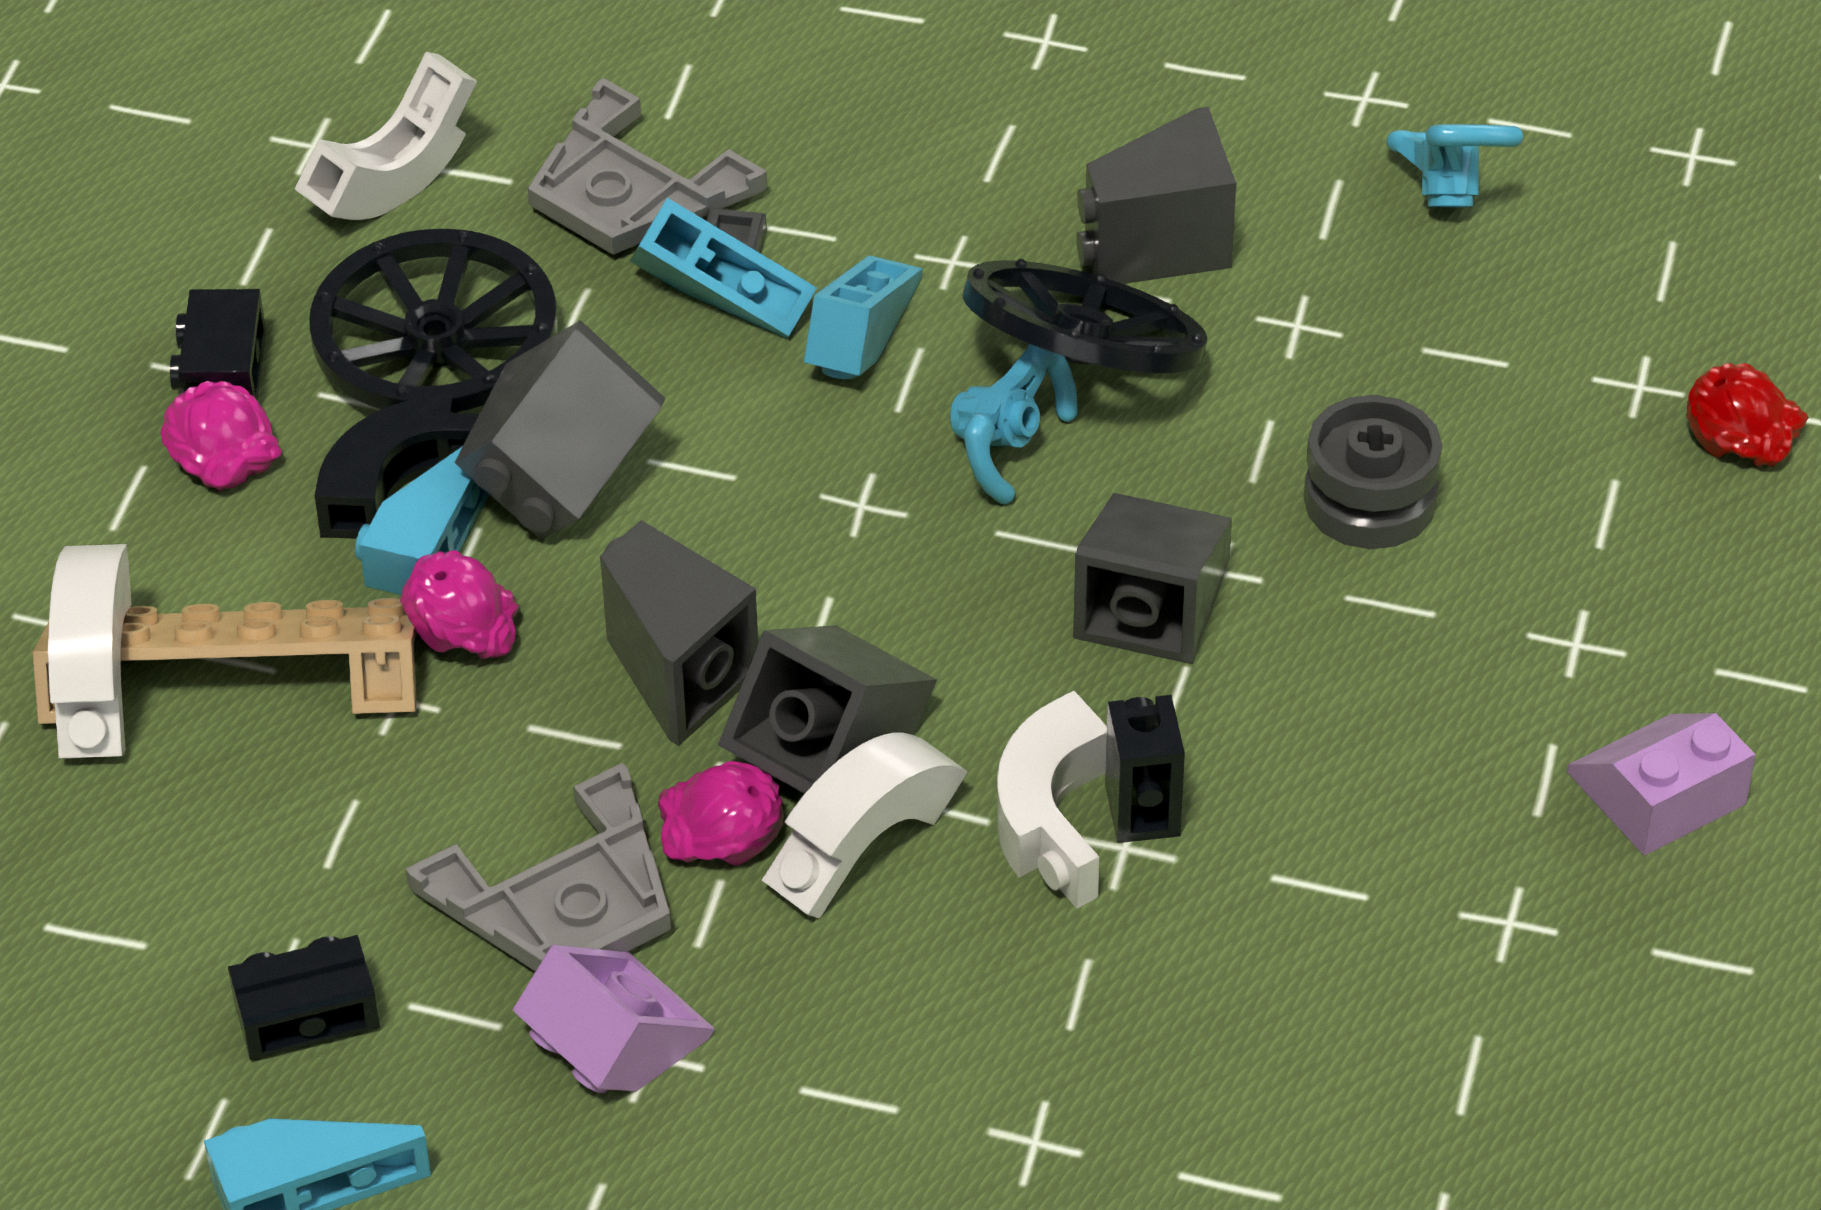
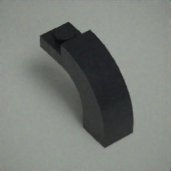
[314,396,479,539]

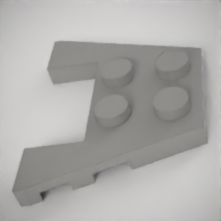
[528,78,767,255]
[405,763,671,972]

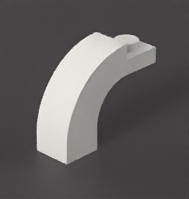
[295,52,477,220]
[48,544,131,758]
[997,691,1107,909]
[762,733,968,918]

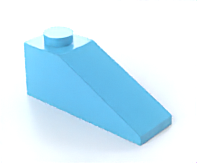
[630,198,817,338]
[804,255,923,379]
[355,446,489,595]
[204,1119,431,1210]

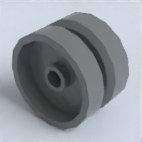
[1304,395,1442,549]

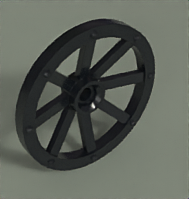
[309,229,558,413]
[962,258,1207,373]

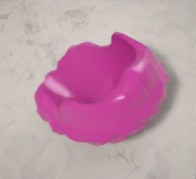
[161,381,282,491]
[400,550,519,659]
[658,761,784,866]

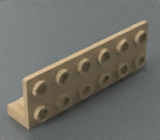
[33,598,417,724]

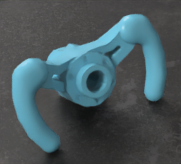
[1386,124,1523,207]
[950,344,1078,505]

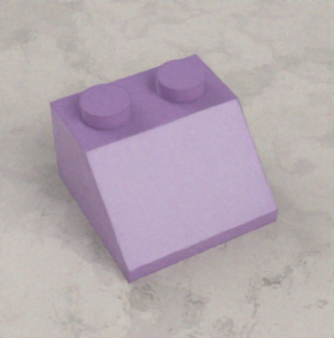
[1567,713,1756,856]
[512,945,715,1093]

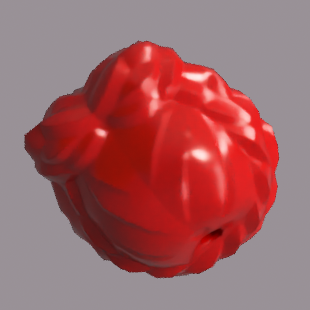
[1686,363,1809,467]

